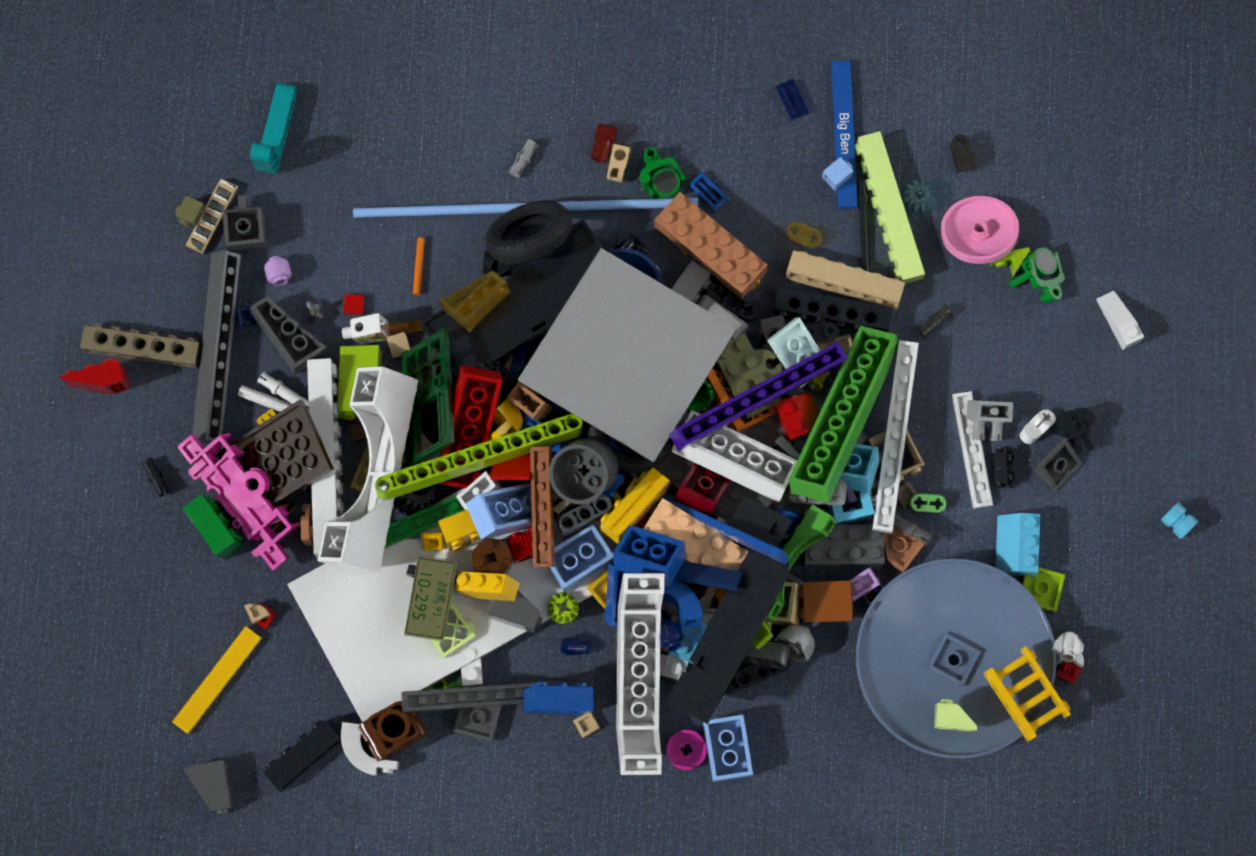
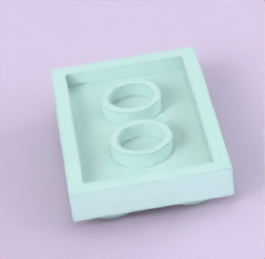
[767,317,820,388]

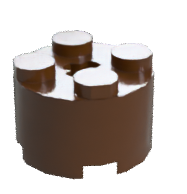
[472,538,512,575]

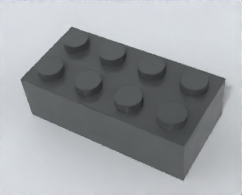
[803,524,885,568]

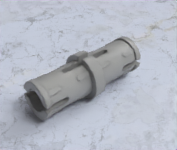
[509,139,538,178]

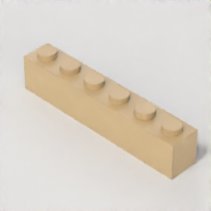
[786,250,905,311]

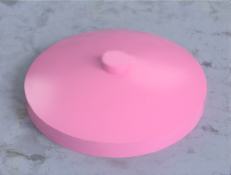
[941,196,1019,264]

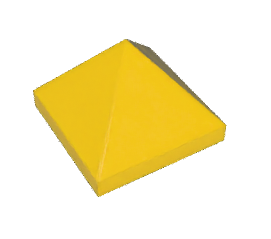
[422,533,443,551]

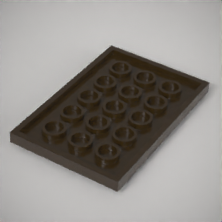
[216,399,334,525]

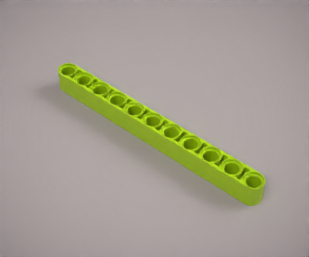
[375,414,583,500]

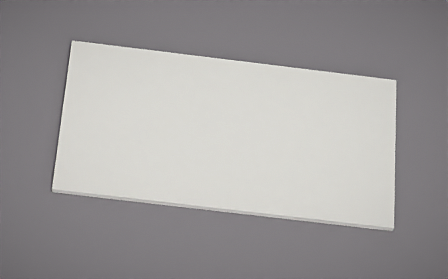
[287,488,618,722]

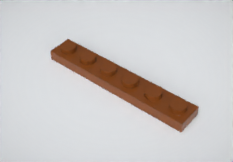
[530,446,555,567]

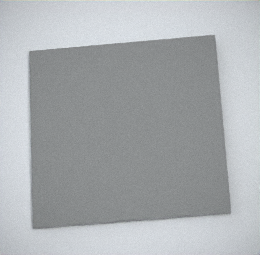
[518,248,737,462]

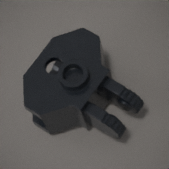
[1053,407,1096,455]

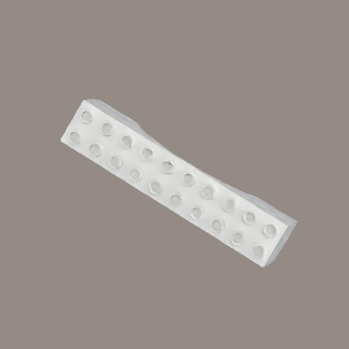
[317,367,418,573]

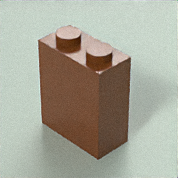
[800,581,854,623]

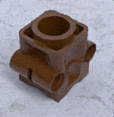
[358,701,428,762]

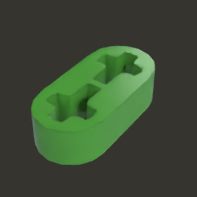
[908,493,946,513]

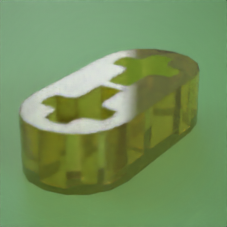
[787,222,822,248]

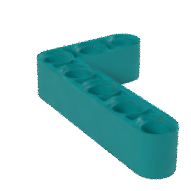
[250,83,297,174]

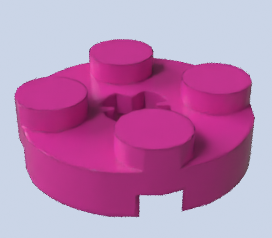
[667,730,707,770]

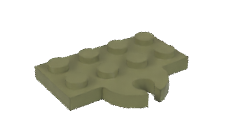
[716,333,782,420]

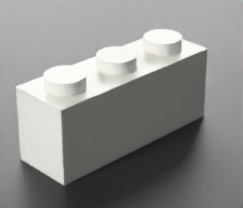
[461,630,483,687]

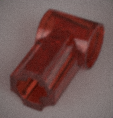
[591,123,617,163]

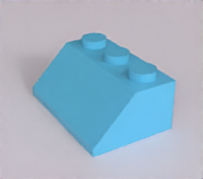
[995,513,1040,577]

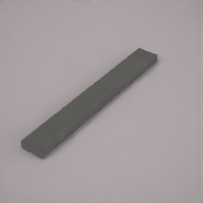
[401,681,558,713]

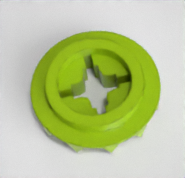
[547,592,579,624]

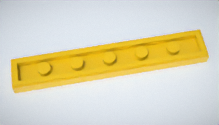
[172,626,262,734]

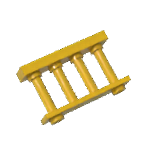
[983,646,1071,742]

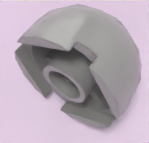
[774,625,815,663]

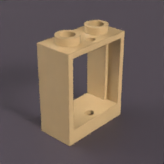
[867,430,925,483]

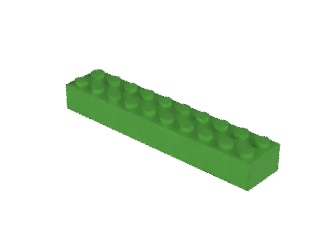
[789,326,898,503]

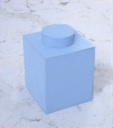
[822,157,853,191]

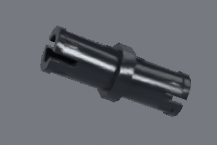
[141,457,170,497]

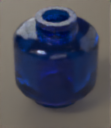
[659,620,685,652]

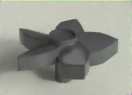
[304,301,324,324]

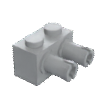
[966,400,1013,441]

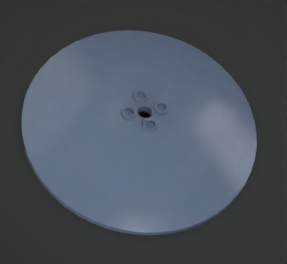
[856,559,1056,759]

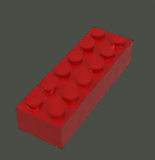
[437,365,502,488]

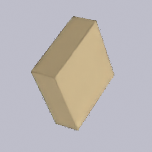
[573,712,600,738]

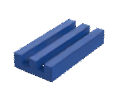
[688,172,729,213]

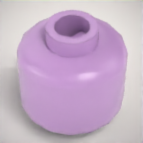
[264,256,292,286]

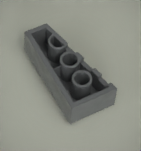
[251,296,327,375]

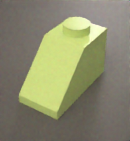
[934,700,977,732]

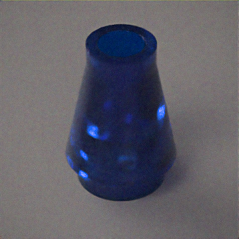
[561,637,590,656]

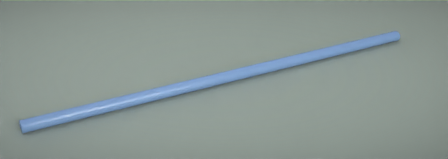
[353,197,698,218]

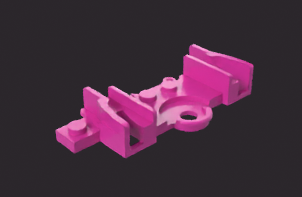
[177,433,300,570]

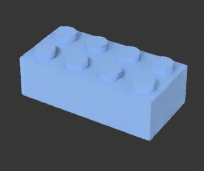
[465,483,532,540]

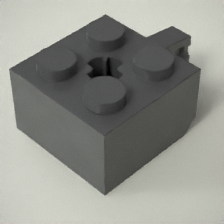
[223,195,267,252]

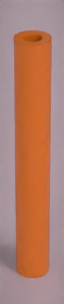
[413,238,425,295]

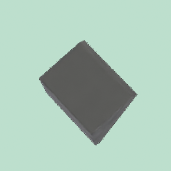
[1034,438,1082,491]

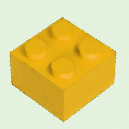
[438,509,483,551]

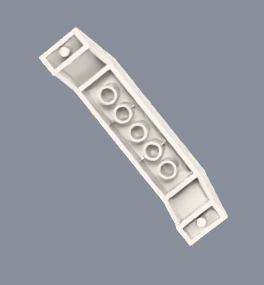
[616,573,665,775]

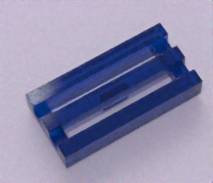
[775,79,809,121]

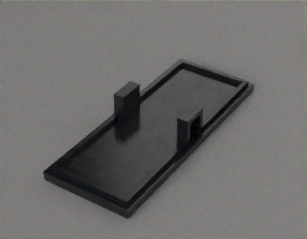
[420,219,604,381]

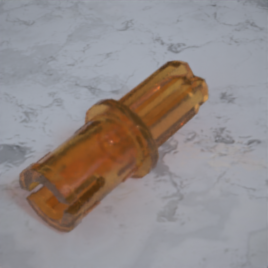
[388,319,425,335]

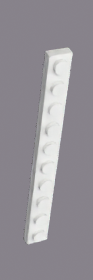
[872,340,919,533]

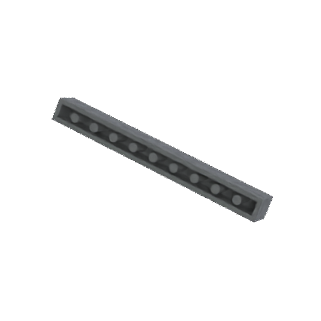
[192,250,241,446]

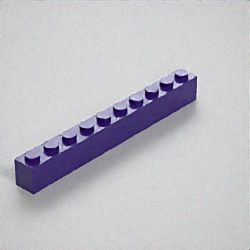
[669,342,848,452]

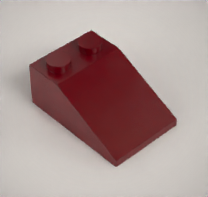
[674,463,732,516]

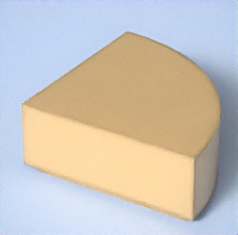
[244,604,271,624]

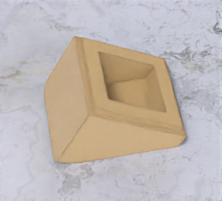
[387,332,410,358]

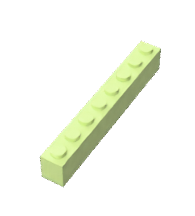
[855,131,925,284]

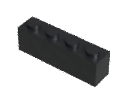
[263,720,341,792]

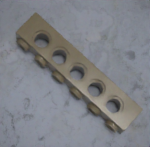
[80,324,202,369]

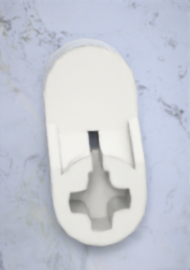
[1020,410,1056,444]

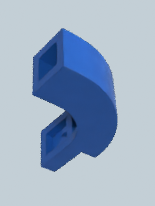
[662,580,703,628]

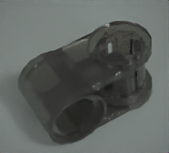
[950,134,977,173]

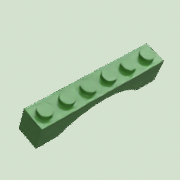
[767,504,838,622]

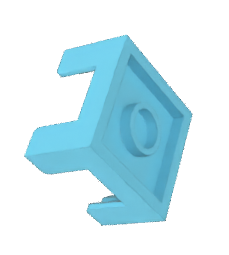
[827,492,875,525]

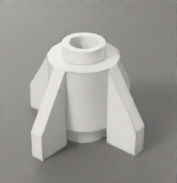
[1052,632,1084,667]

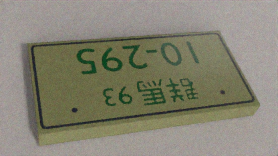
[404,557,458,641]

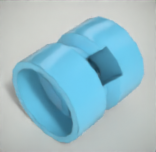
[1161,502,1199,539]

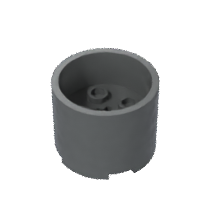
[549,437,618,504]

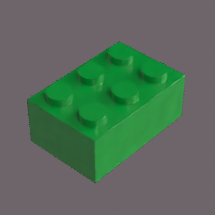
[183,494,244,560]

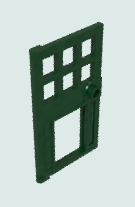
[401,327,455,468]

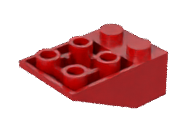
[60,358,131,395]

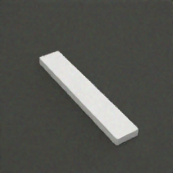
[952,391,993,509]

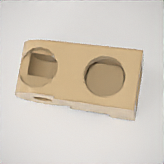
[607,144,631,183]

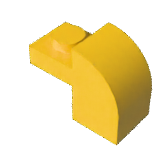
[488,398,523,441]

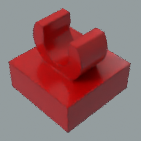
[1055,661,1082,685]

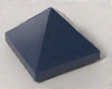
[235,307,256,327]

